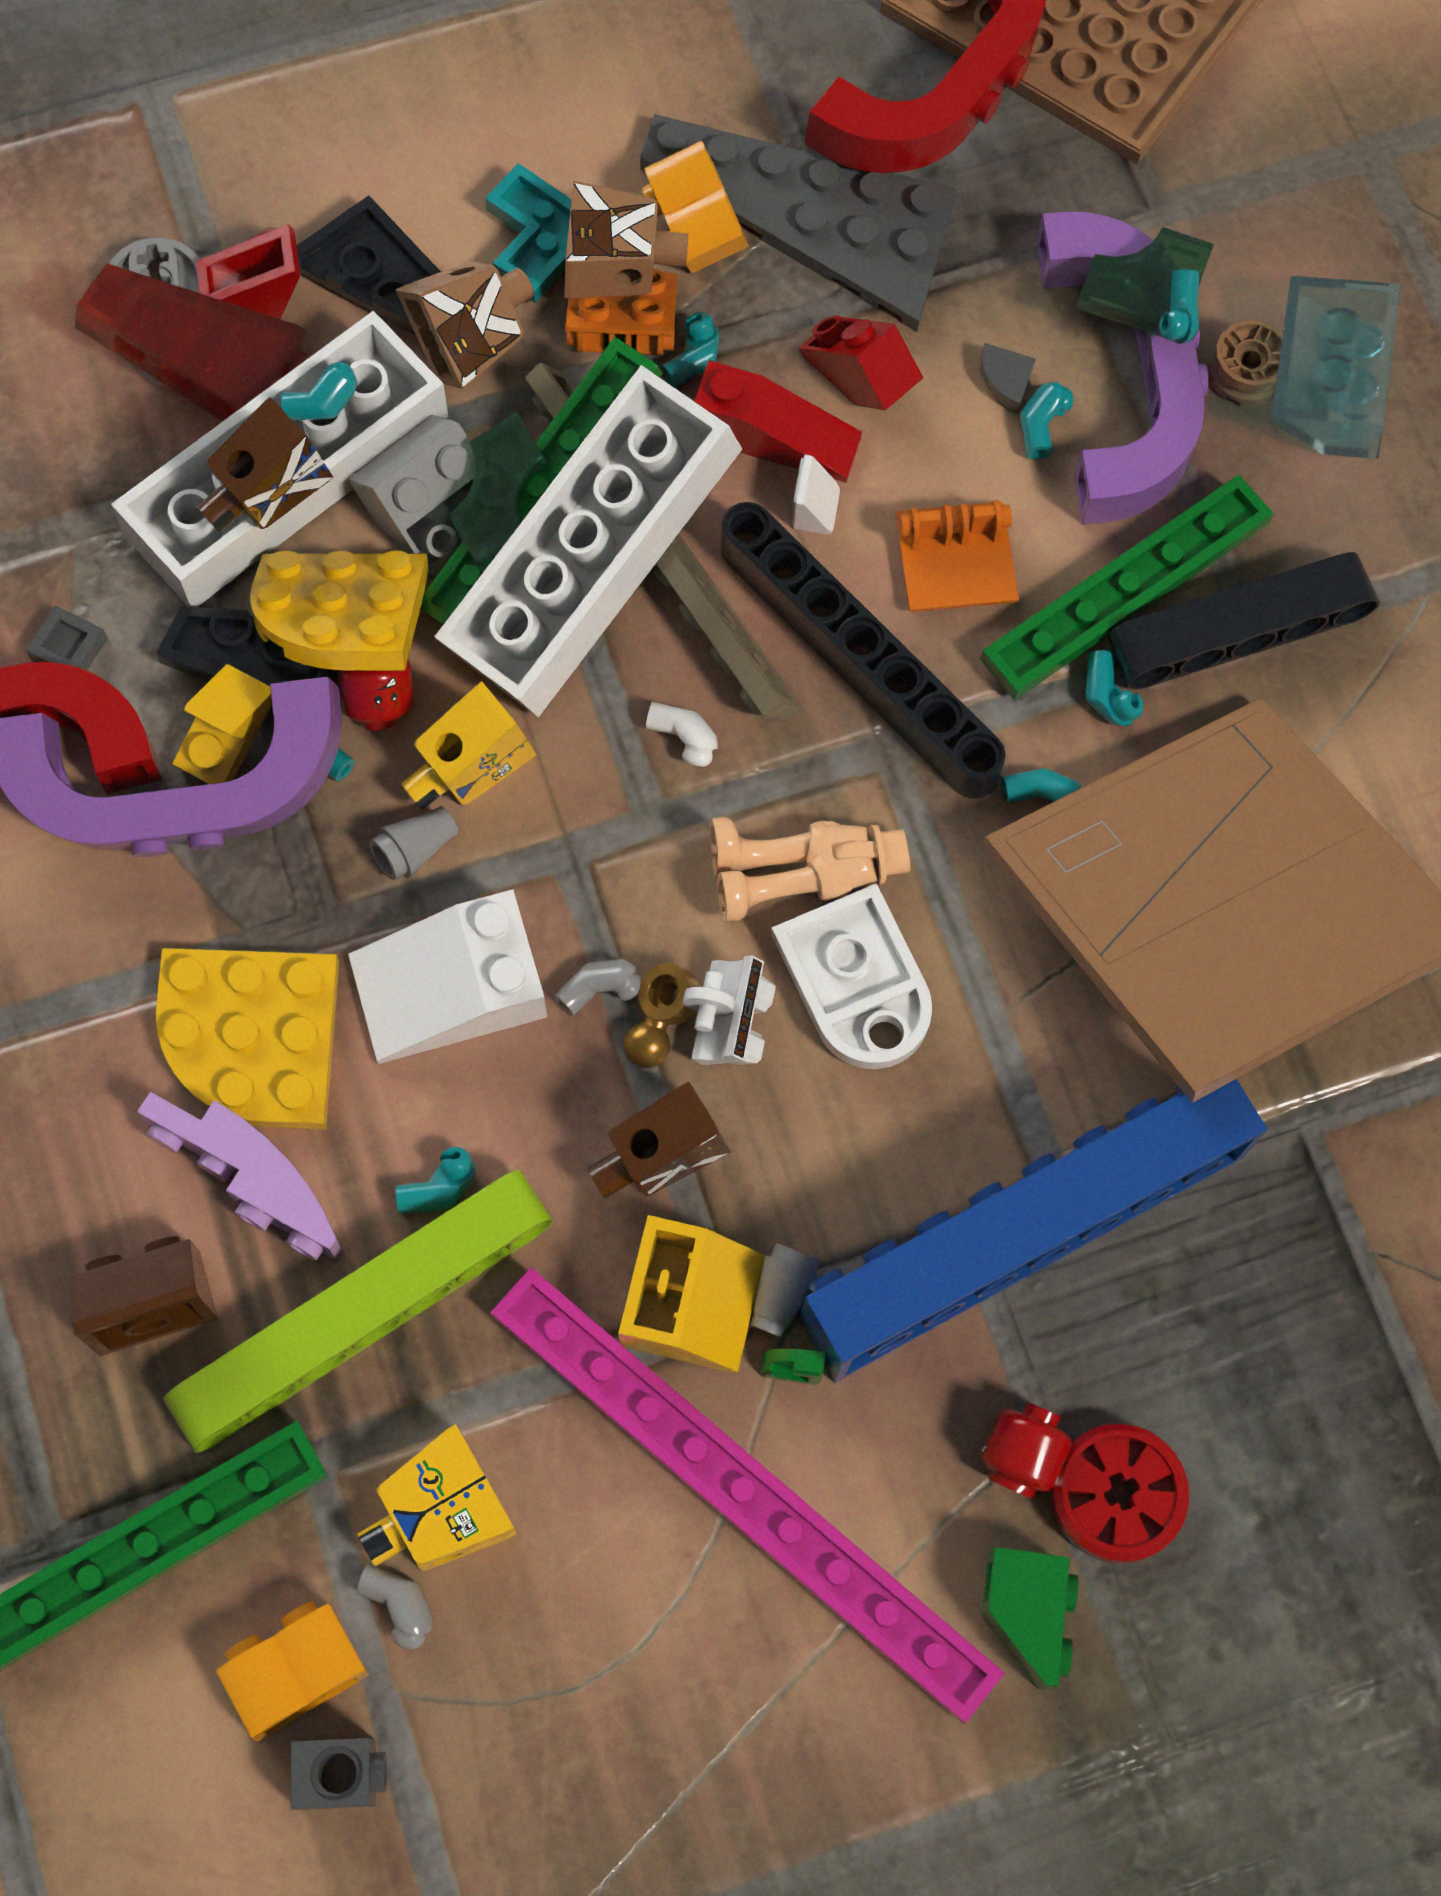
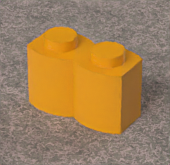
[642,140,749,274]
[215,1601,369,1742]

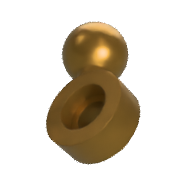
[624,963,700,1068]

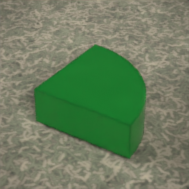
[760,1349,826,1385]

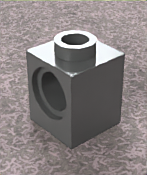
[291,1738,387,1810]

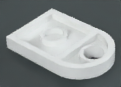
[771,883,932,1069]

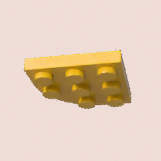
[250,550,429,671]
[156,948,340,1130]

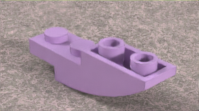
[137,1092,343,1262]

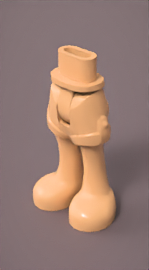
[710,817,910,922]

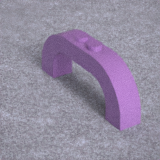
[1036,212,1208,525]
[0,677,342,857]

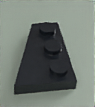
[296,195,441,336]
[156,606,337,706]

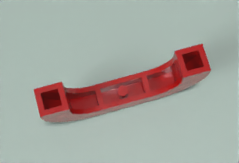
[804,0,1046,173]
[0,662,162,794]

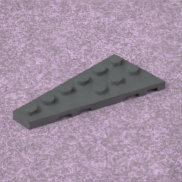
[640,114,957,332]

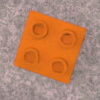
[565,269,678,356]
[895,500,1019,612]

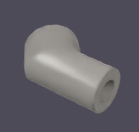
[553,959,642,1016]
[356,1564,433,1650]

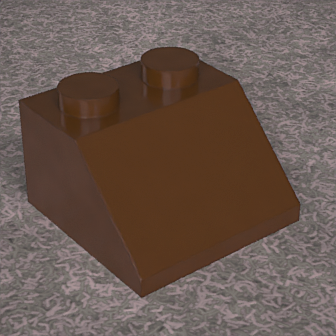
[70,1236,218,1356]

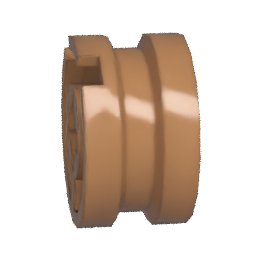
[1208,320,1291,407]

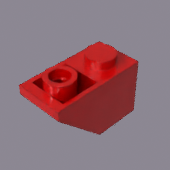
[798,315,923,411]

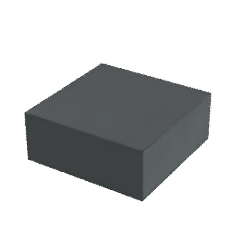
[26,605,108,670]

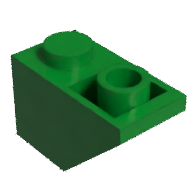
[982,1547,1079,1690]

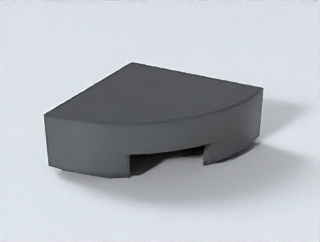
[980,343,1036,413]

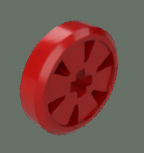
[1050,1423,1189,1564]

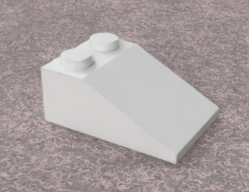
[348,889,547,1064]

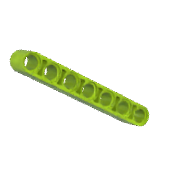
[163,1170,554,1453]

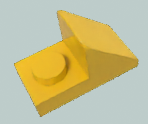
[172,664,272,784]

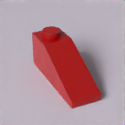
[694,360,862,483]

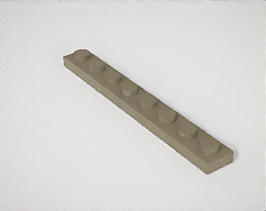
[525,363,802,722]

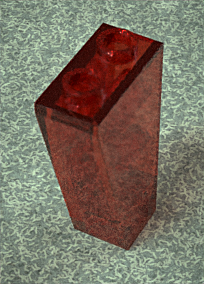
[75,263,308,421]

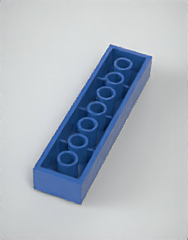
[799,1079,1268,1383]

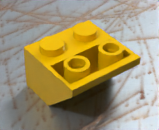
[618,1215,764,1374]

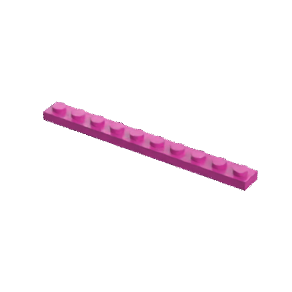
[490,1267,1005,1724]

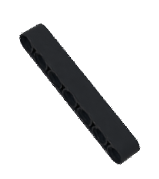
[721,502,1006,799]

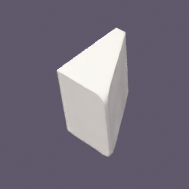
[791,455,840,534]

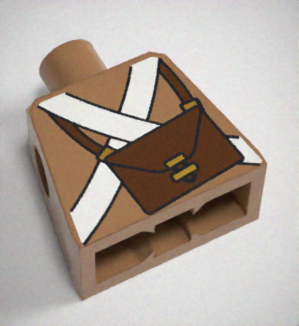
[564,181,689,298]
[396,262,534,389]

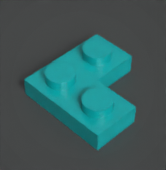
[485,163,571,303]

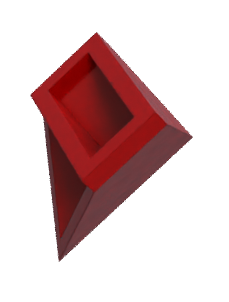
[196,224,300,318]

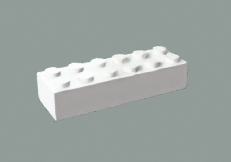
[111,311,449,607]
[435,365,742,718]

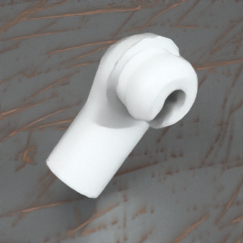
[646,701,718,767]

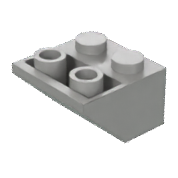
[348,415,500,578]

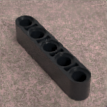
[1108,552,1380,690]

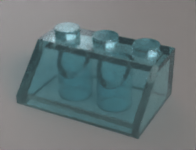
[1271,276,1401,459]

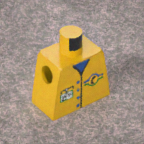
[401,681,537,810]
[357,1424,517,1572]

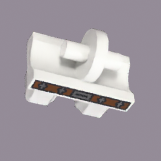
[683,955,776,1065]

